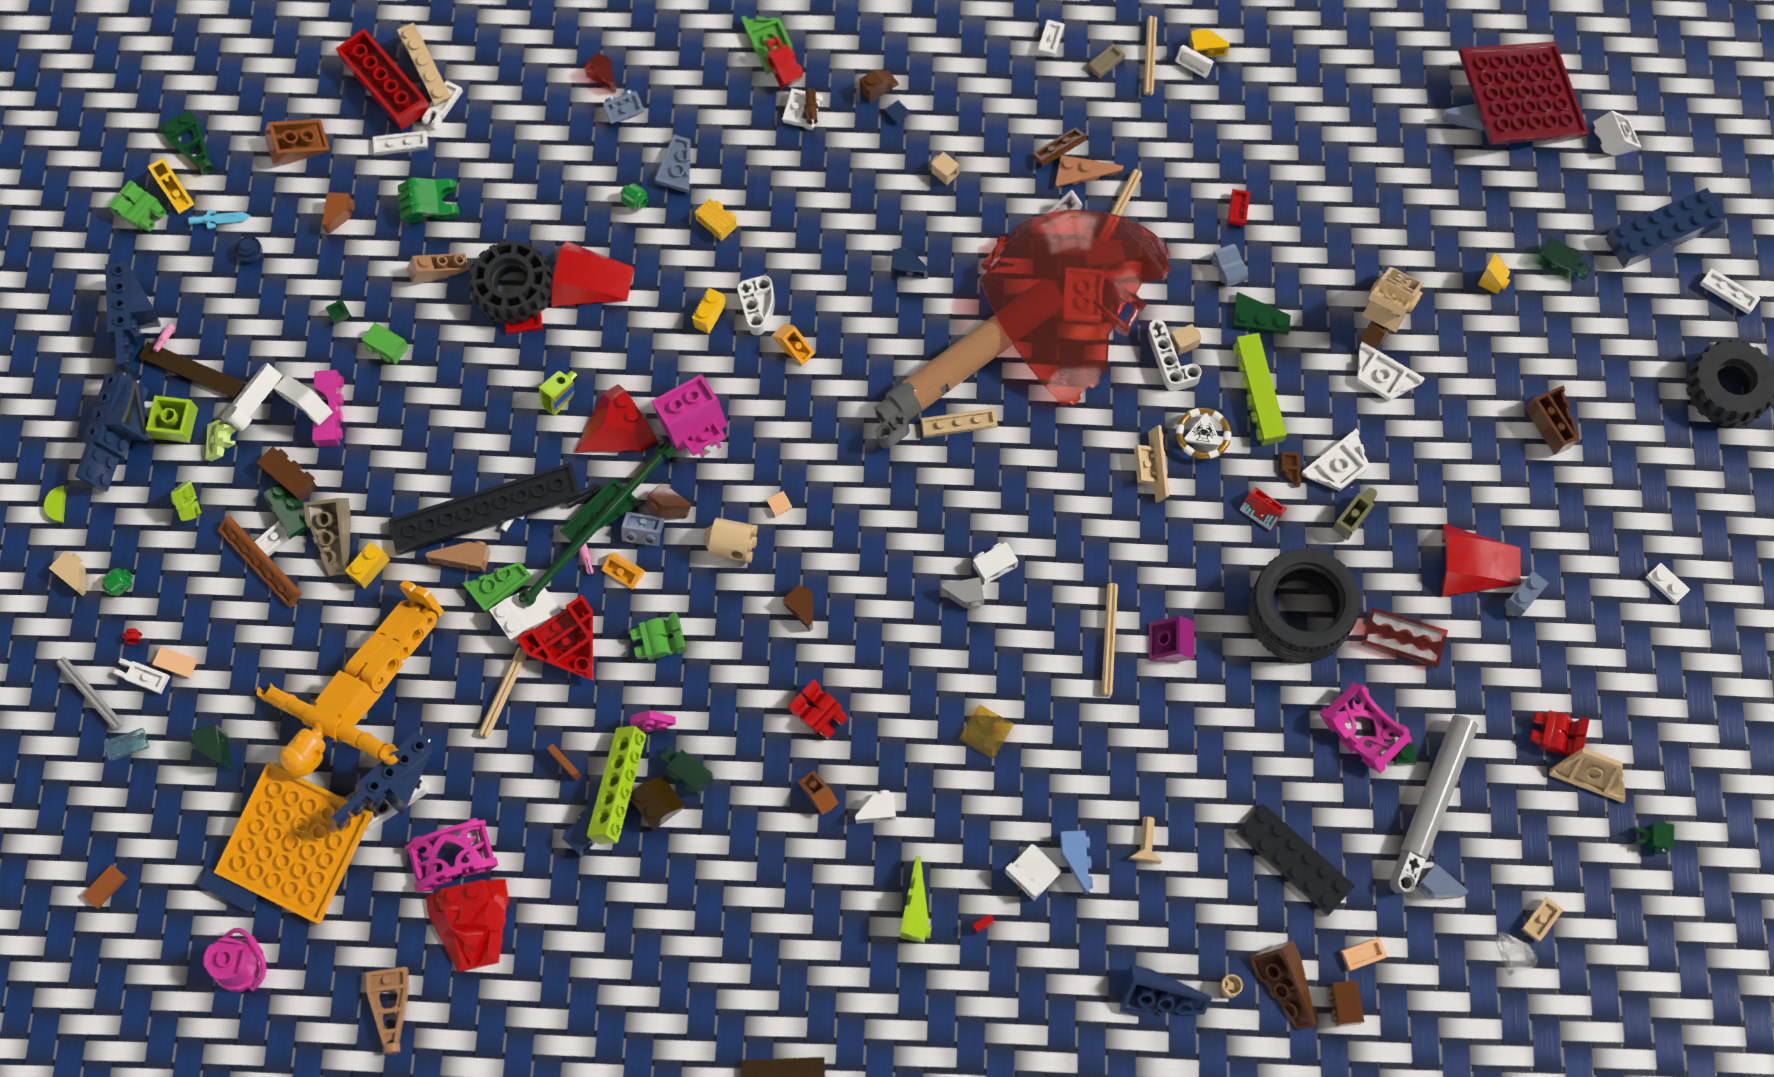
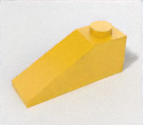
[148,158,195,214]

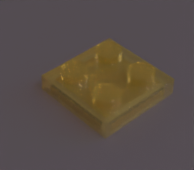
[960,704,1014,759]

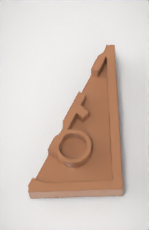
[1055,155,1123,189]

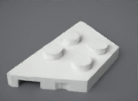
[1357,342,1425,401]
[1301,429,1369,491]

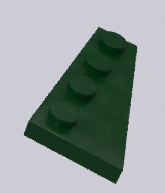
[560,478,641,543]

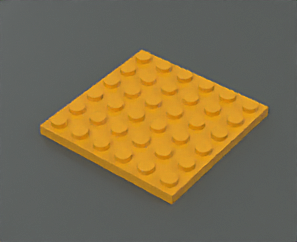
[214,762,374,924]

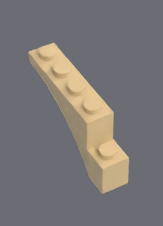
[397,23,451,106]

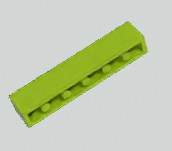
[1233,333,1287,446]

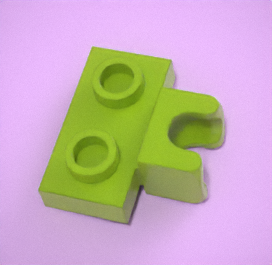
[171,480,201,521]

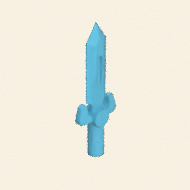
[188,210,250,229]

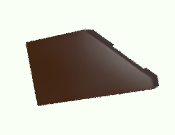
[1280,452,1301,487]

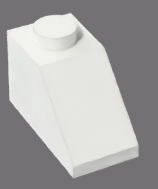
[855,790,896,824]

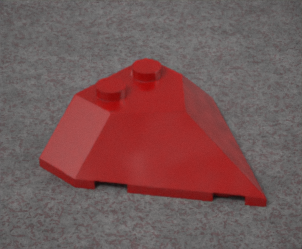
[575,384,658,453]
[516,595,593,681]

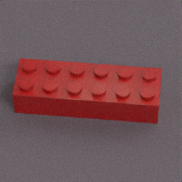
[335,29,429,130]

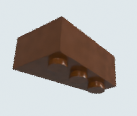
[1525,385,1579,455]

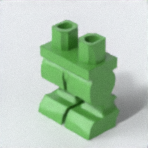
[107,180,166,232]
[630,612,687,661]

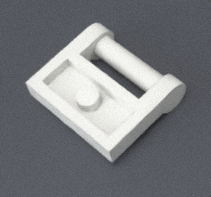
[783,89,823,130]

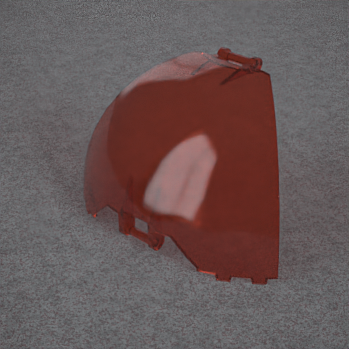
[981,210,1171,407]

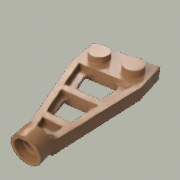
[366,967,410,1054]

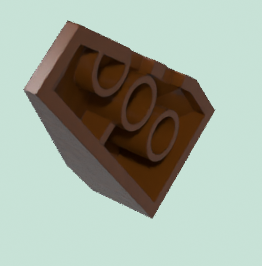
[1249,940,1317,1030]

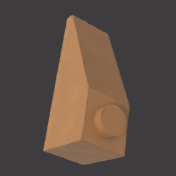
[426,541,491,573]

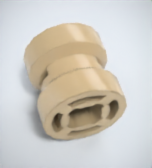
[1220,975,1243,998]

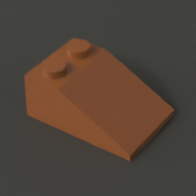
[264,119,330,165]

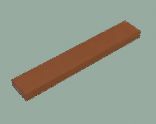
[218,516,302,608]

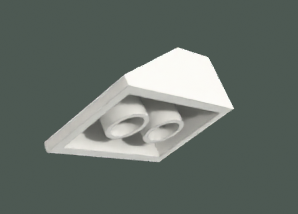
[489,588,562,647]

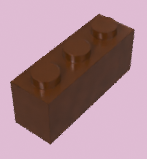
[257,446,317,502]

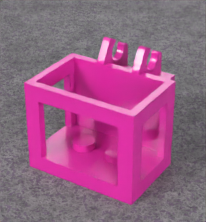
[651,374,728,458]

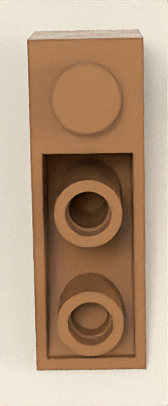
[407,253,469,283]

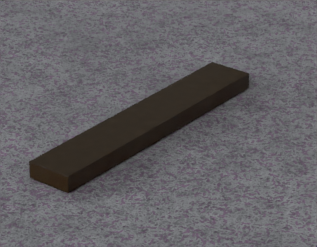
[139,342,246,399]

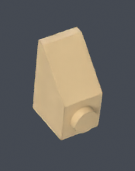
[49,551,86,596]

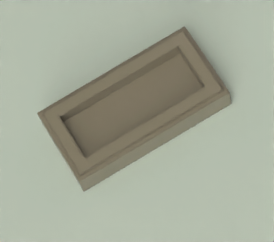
[1087,43,1126,79]

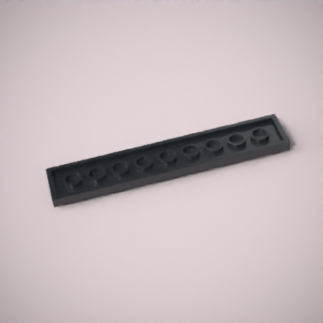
[388,462,581,555]

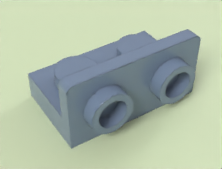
[603,90,644,124]
[621,512,664,546]

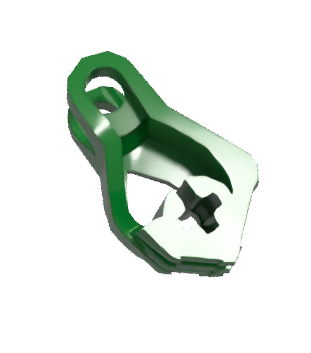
[397,178,460,223]

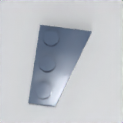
[655,135,691,193]

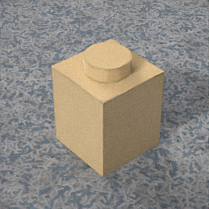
[931,152,959,185]
[1171,324,1201,355]

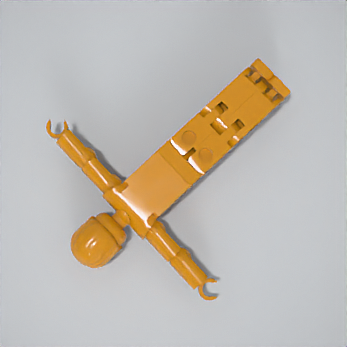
[257,580,444,777]

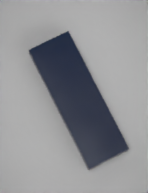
[197,867,260,913]

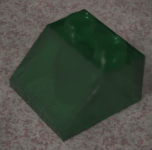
[190,724,234,772]

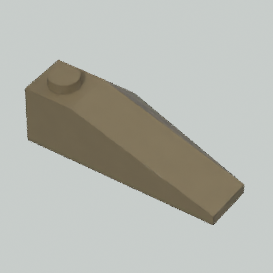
[303,498,351,576]

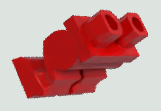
[788,679,848,739]
[1529,710,1590,757]

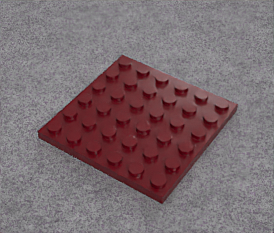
[1458,41,1589,145]

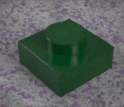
[325,299,351,325]
[1394,744,1417,765]

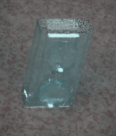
[104,728,150,761]

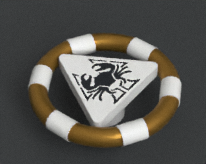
[1176,408,1231,459]

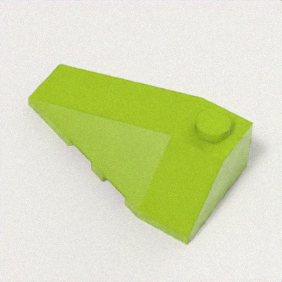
[900,855,932,943]

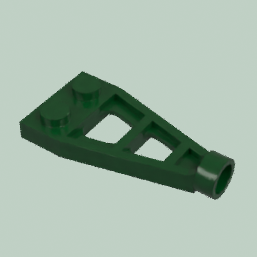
[159,109,214,175]

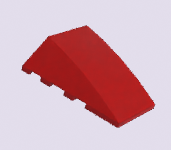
[551,241,635,308]
[1442,524,1521,597]

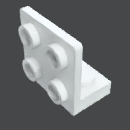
[1005,844,1061,901]

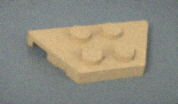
[1549,748,1625,803]

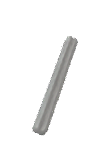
[57,657,123,730]

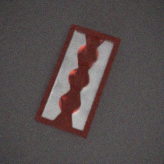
[1361,607,1448,668]

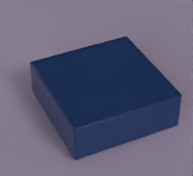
[885,100,910,125]

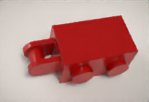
[765,35,803,89]

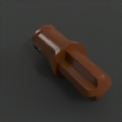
[804,88,818,124]

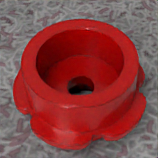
[122,628,142,644]

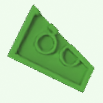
[462,562,532,613]

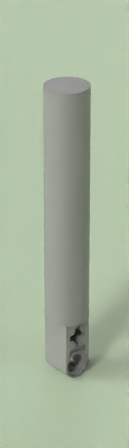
[1390,715,1478,893]

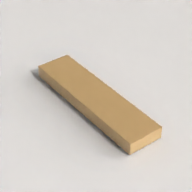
[920,408,998,438]

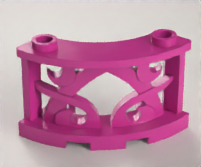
[1319,682,1412,774]
[405,818,498,892]

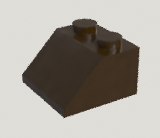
[630,775,685,831]

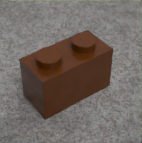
[1327,980,1365,1027]

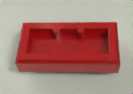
[1227,189,1250,226]

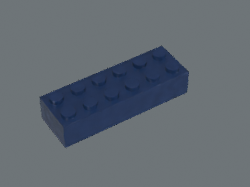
[1605,188,1727,269]

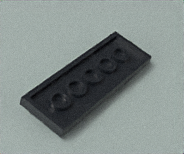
[1236,803,1355,916]

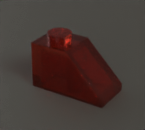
[584,52,617,94]

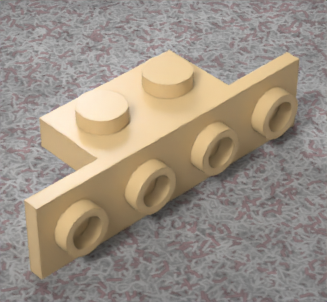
[1134,425,1169,503]

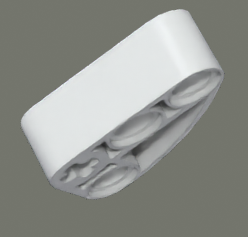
[738,276,775,335]

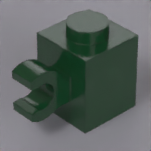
[1635,822,1674,854]

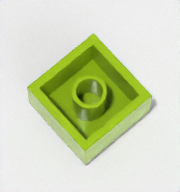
[146,396,198,443]

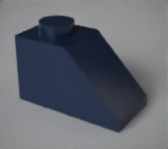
[891,248,928,279]

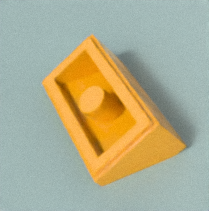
[601,552,645,589]

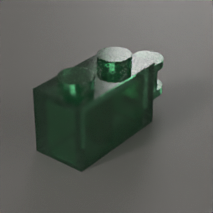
[1535,237,1592,280]
[659,746,714,796]

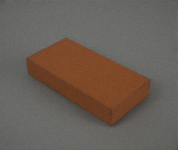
[547,743,581,780]
[83,864,127,909]

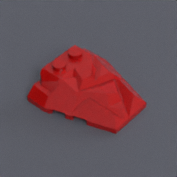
[426,879,509,972]

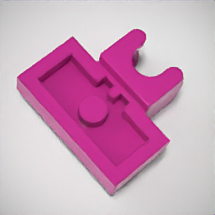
[630,710,676,733]

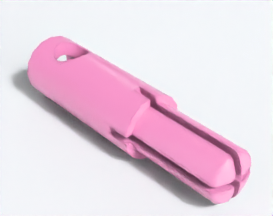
[153,324,175,352]
[579,543,594,574]

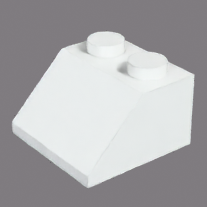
[1593,111,1641,156]

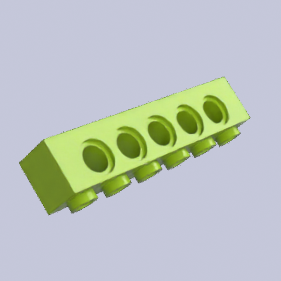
[587,726,646,845]

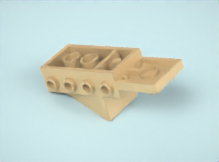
[1362,267,1424,332]

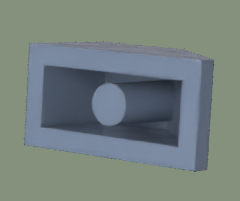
[1417,864,1469,899]

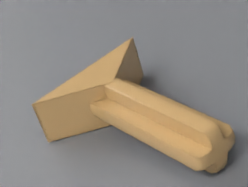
[1128,817,1162,863]

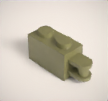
[1333,488,1377,540]

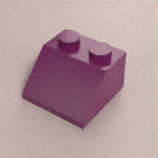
[1149,616,1194,662]

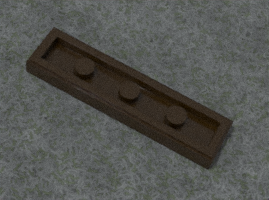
[741,1057,825,1077]

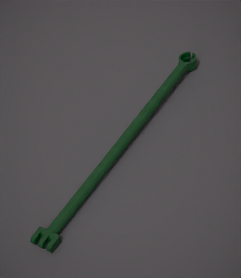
[518,442,676,607]

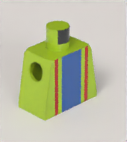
[539,371,579,416]

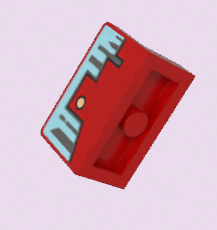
[1239,487,1287,531]

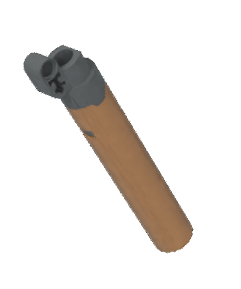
[874,279,1065,449]

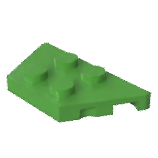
[741,16,793,75]

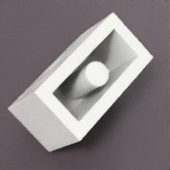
[973,542,1018,585]

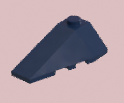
[1120,964,1212,1016]

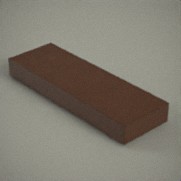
[1032,127,1087,167]

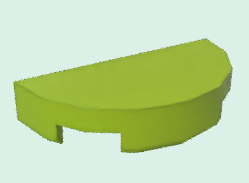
[44,485,66,523]

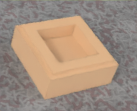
[766,491,792,517]

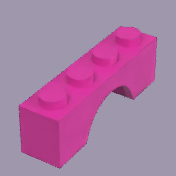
[312,370,344,447]

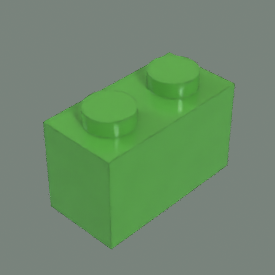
[362,323,409,364]

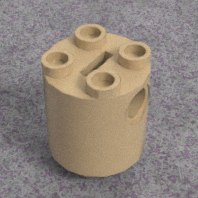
[704,518,758,563]

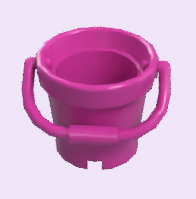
[204,928,267,992]

